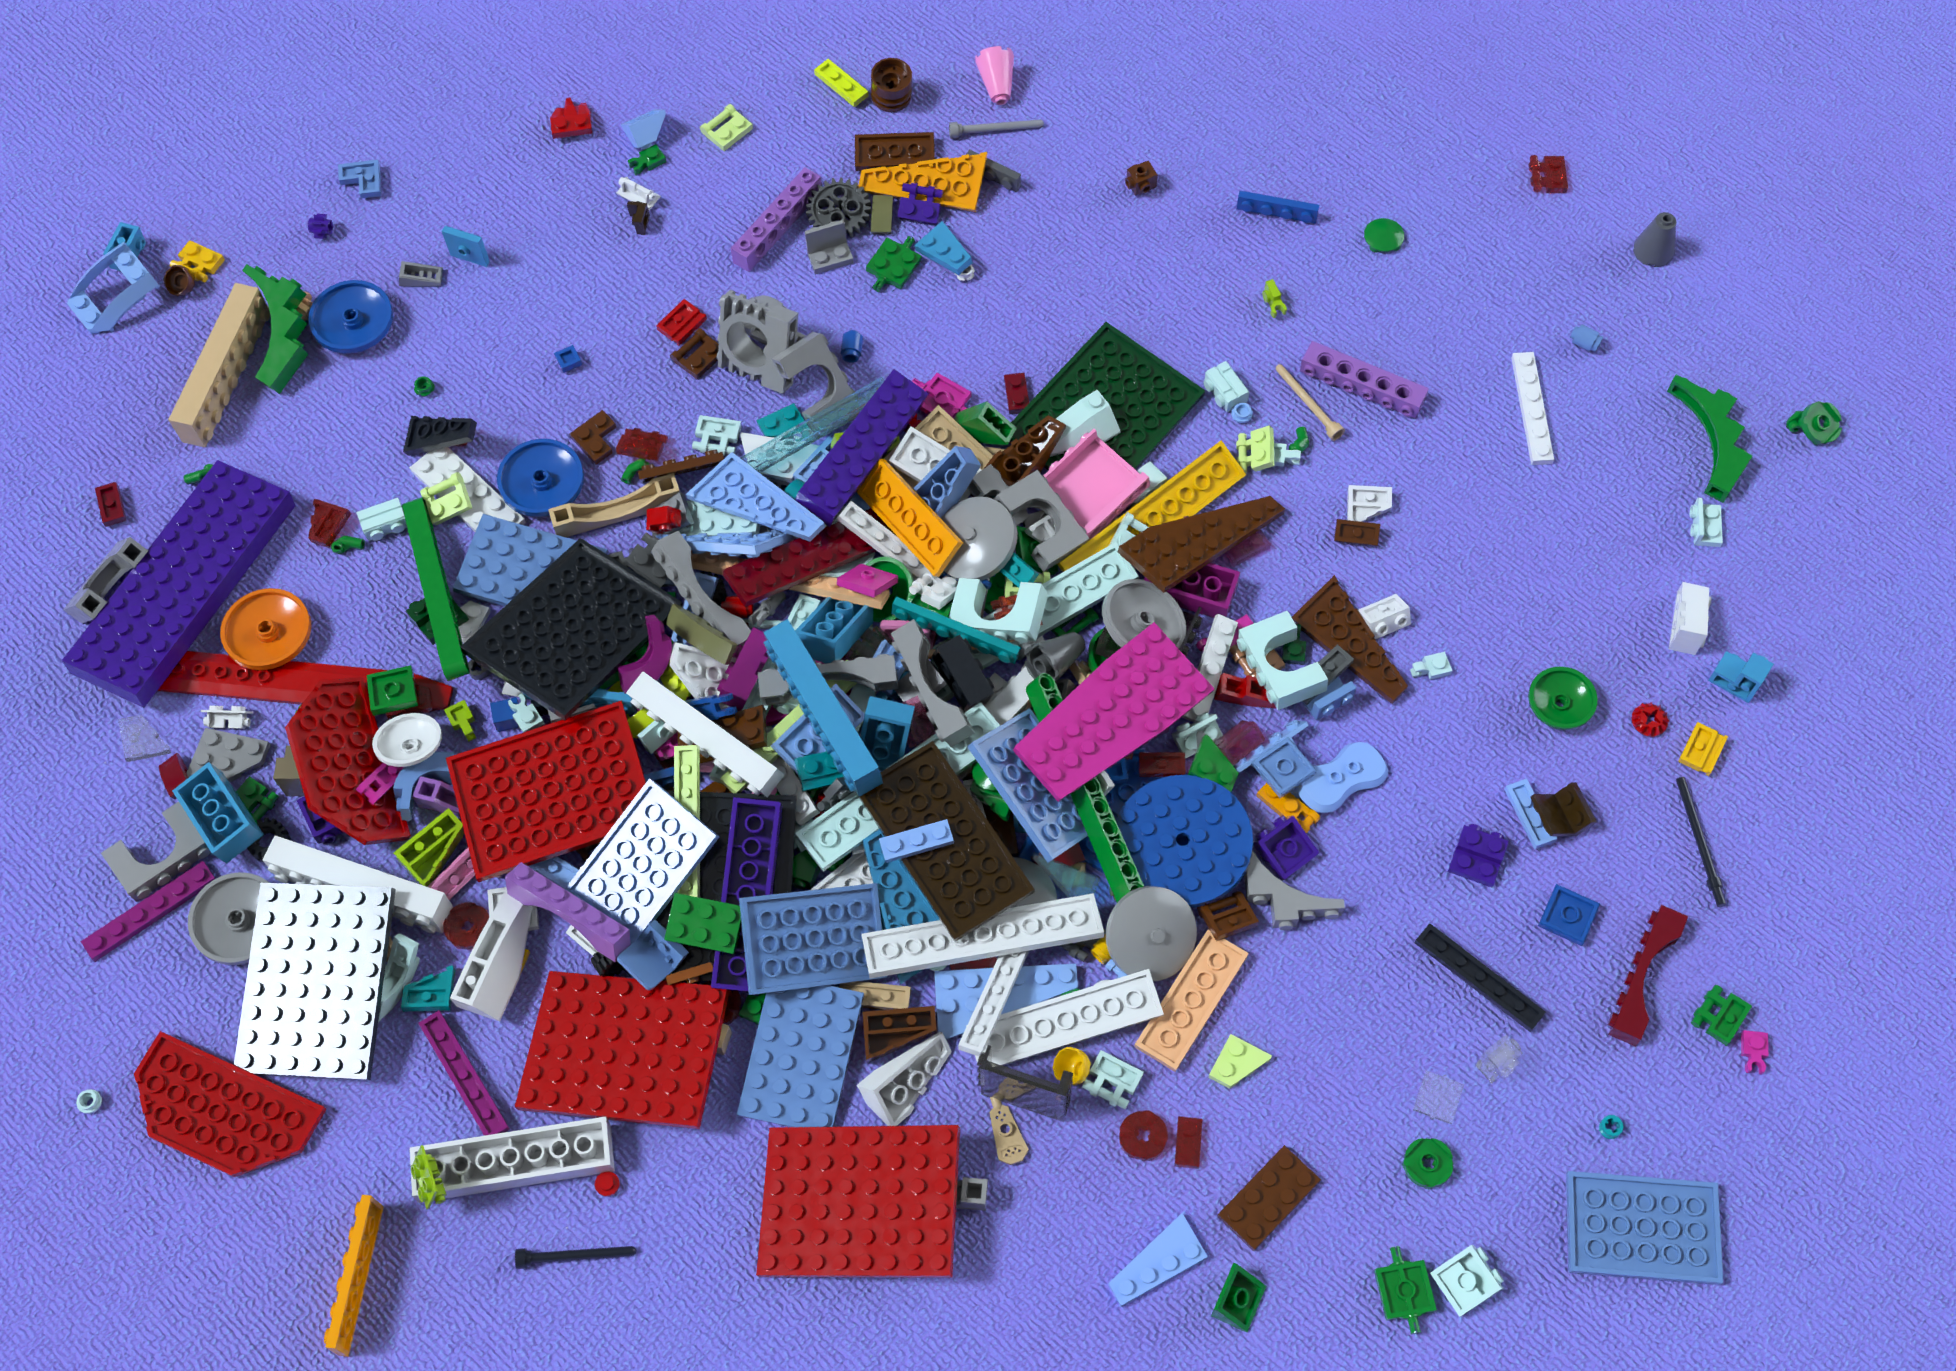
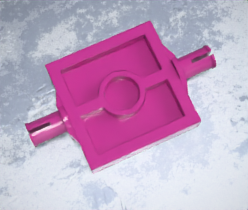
[912,373,972,419]

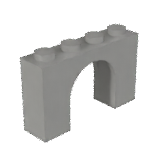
[772,332,860,433]
[994,470,1089,572]
[63,537,148,623]
[101,802,211,902]

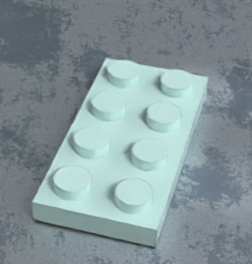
[679,500,760,537]

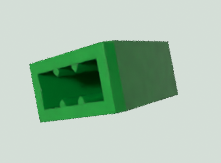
[954,401,1017,445]

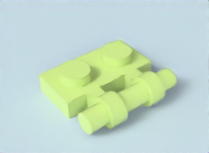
[1236,425,1274,473]

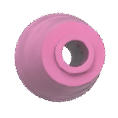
[975,46,1014,105]

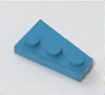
[914,221,973,275]

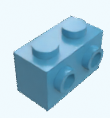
[103,222,146,271]

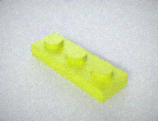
[814,59,869,107]

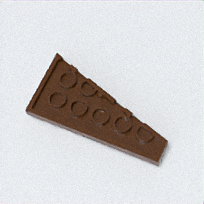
[1291,575,1408,704]

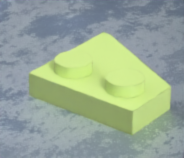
[1208,1034,1272,1089]

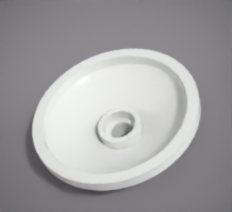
[372,713,442,767]

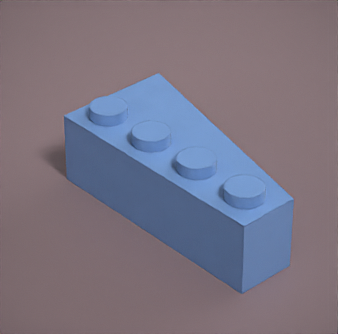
[913,446,981,518]

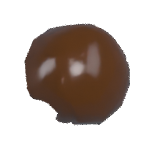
[163,265,195,296]

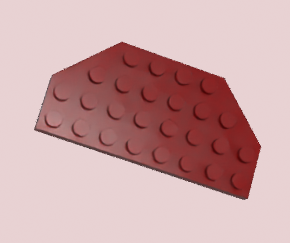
[285,677,411,845]
[134,1031,327,1177]

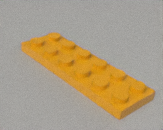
[857,459,963,577]
[324,1194,384,1357]

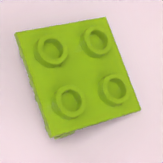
[411,1145,447,1210]

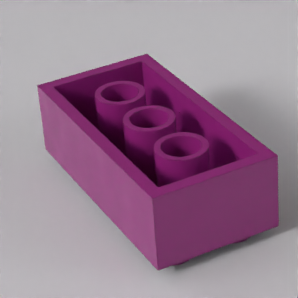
[1144,563,1240,618]

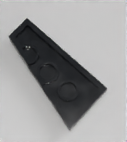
[403,416,477,456]

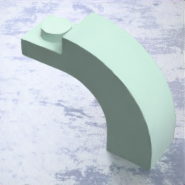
[379,933,420,1020]

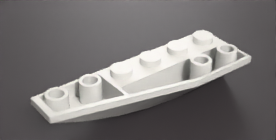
[450,890,533,1022]

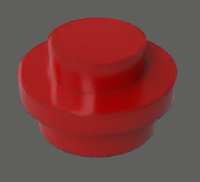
[595,1171,620,1197]

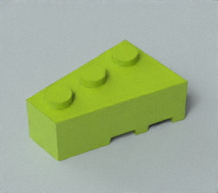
[394,808,465,887]

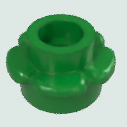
[414,376,435,396]

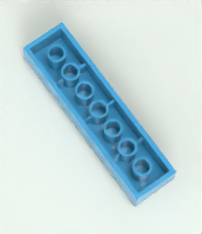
[763,619,883,797]

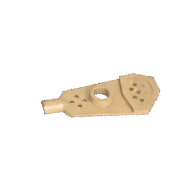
[989,1094,1029,1165]

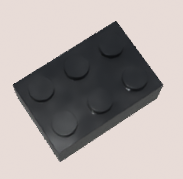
[931,635,995,713]

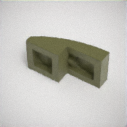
[871,195,893,234]

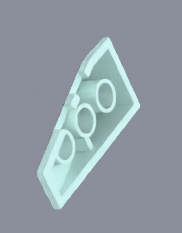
[1050,390,1120,457]

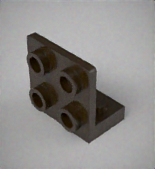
[1530,782,1597,836]

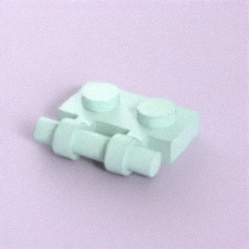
[692,415,742,456]
[1082,1050,1144,1109]

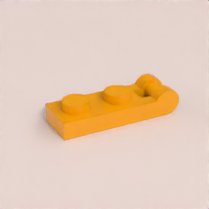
[1256,783,1321,834]

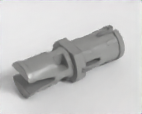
[749,591,786,627]

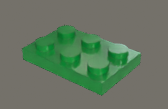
[664,893,742,954]

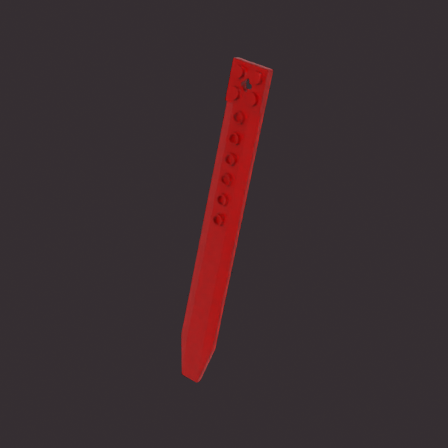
[157,651,453,714]

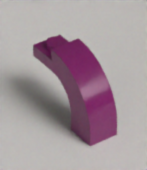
[618,615,672,694]

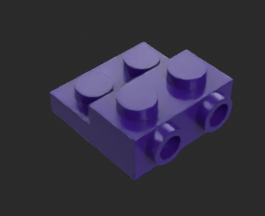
[297,796,346,844]
[1253,815,1319,880]
[1448,824,1509,888]

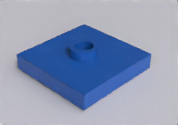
[1538,884,1600,946]

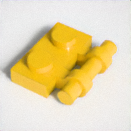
[170,240,225,282]

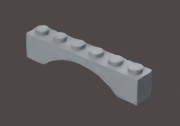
[651,531,751,653]
[891,619,975,747]
[758,654,899,706]

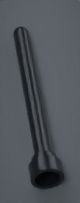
[515,1246,636,1269]

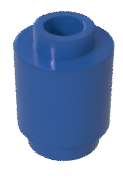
[841,330,863,363]

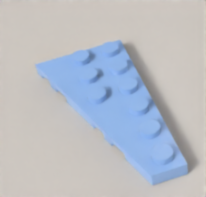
[934,964,1078,1040]

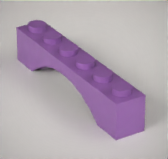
[412,776,460,817]
[505,862,631,962]

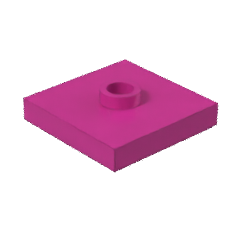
[837,564,898,598]

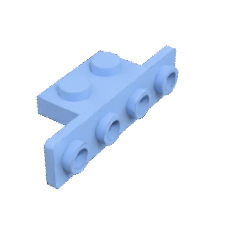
[1232,720,1309,781]

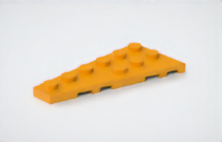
[858,152,988,212]

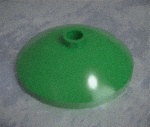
[865,557,914,623]
[1528,666,1598,730]

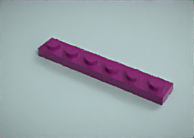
[80,861,216,962]
[418,1010,510,1136]

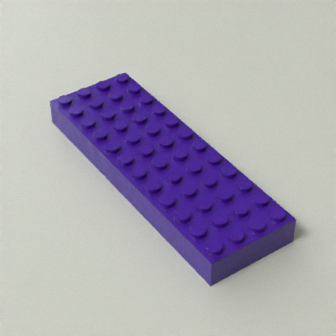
[62,460,296,708]

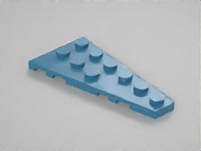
[862,829,940,985]

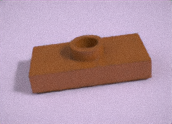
[666,962,714,985]

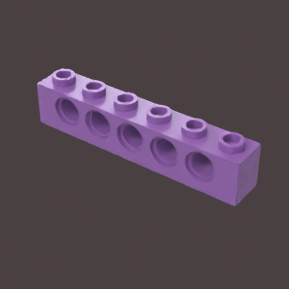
[730,167,822,272]
[1300,341,1429,419]

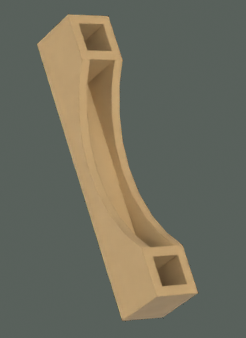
[548,473,680,537]

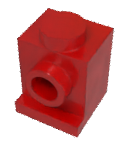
[646,506,682,534]

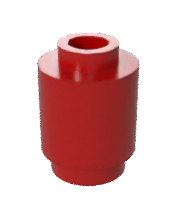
[721,596,753,618]

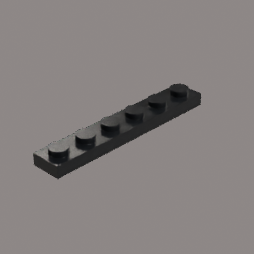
[1414,923,1546,1032]

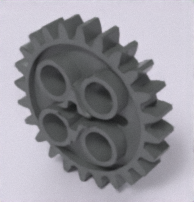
[806,178,872,237]

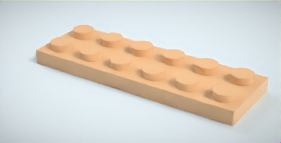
[1134,929,1249,1072]

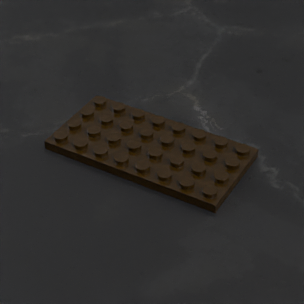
[854,741,1035,942]

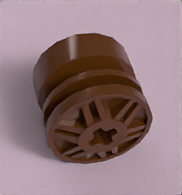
[871,58,912,112]

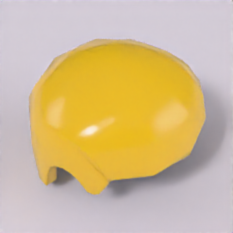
[1053,1047,1091,1086]

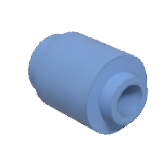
[1570,324,1603,352]

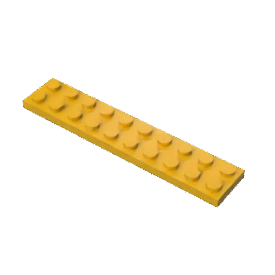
[1057,440,1246,572]

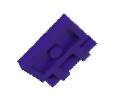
[897,183,943,225]

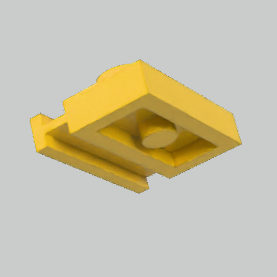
[1678,722,1728,776]

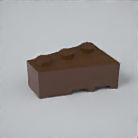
[863,1006,937,1063]

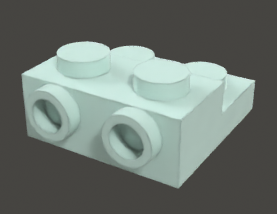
[1430,1245,1504,1317]

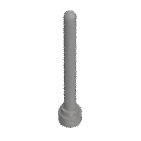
[949,120,1044,139]

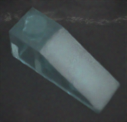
[1032,852,1100,898]

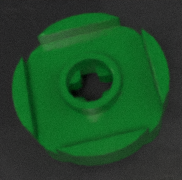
[1798,401,1842,445]
[1402,1138,1453,1189]

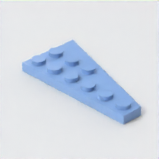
[686,452,825,541]
[656,532,793,558]

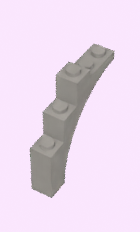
[1243,851,1345,930]

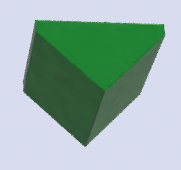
[1211,1263,1266,1332]

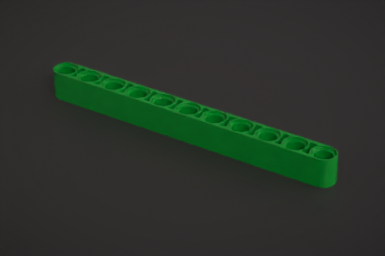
[402,497,470,681]
[1026,673,1144,903]

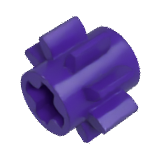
[308,213,333,239]

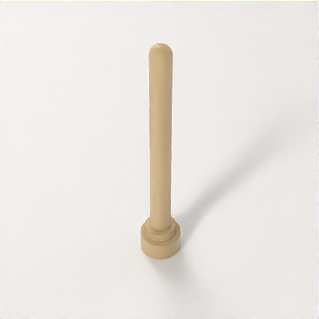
[1276,364,1345,441]

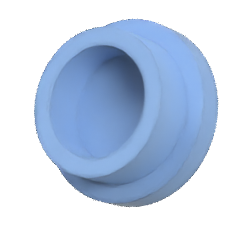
[1231,403,1253,423]

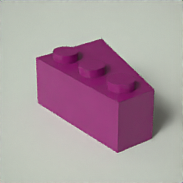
[717,627,769,711]

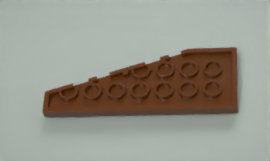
[1118,496,1285,593]

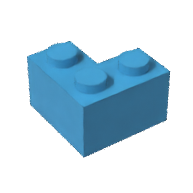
[1708,651,1774,703]

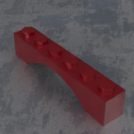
[1607,905,1688,1047]

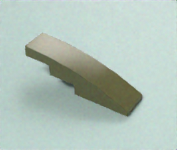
[665,604,737,665]

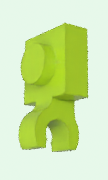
[1262,279,1287,318]
[444,700,476,742]

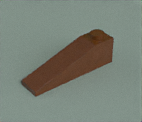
[984,415,1066,487]

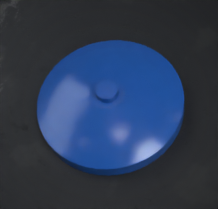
[308,280,393,354]
[497,439,584,517]

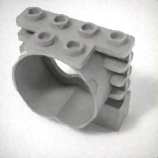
[717,290,799,394]

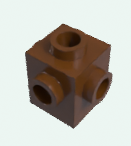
[1125,160,1158,196]

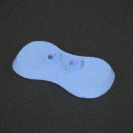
[1296,742,1388,813]

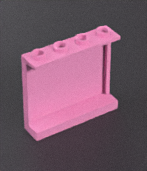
[1043,429,1150,541]

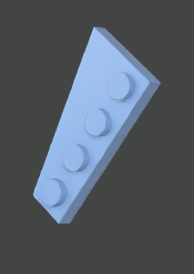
[1108,1213,1208,1307]

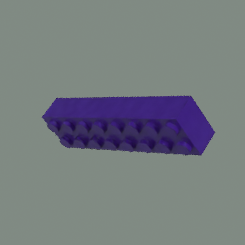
[795,369,929,527]
[711,797,783,992]

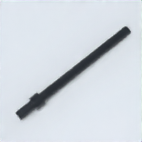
[1676,777,1726,907]

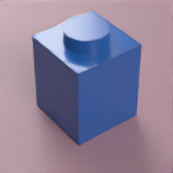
[490,697,519,732]

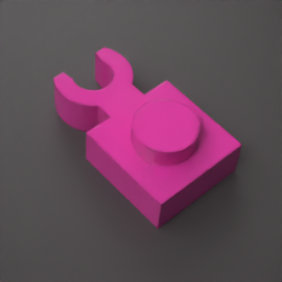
[1741,1030,1769,1075]

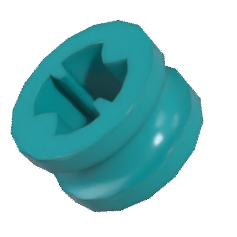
[1599,1115,1624,1139]

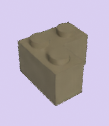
[273,746,305,796]

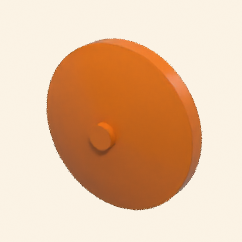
[220,588,311,670]

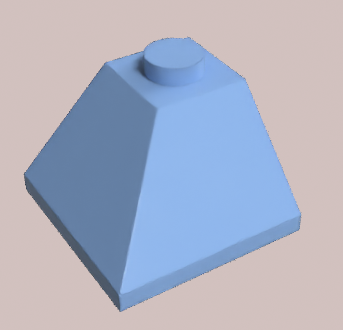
[621,109,666,150]

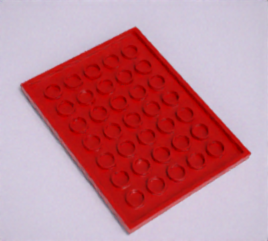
[446,700,646,882]
[515,971,730,1129]
[756,1125,960,1278]

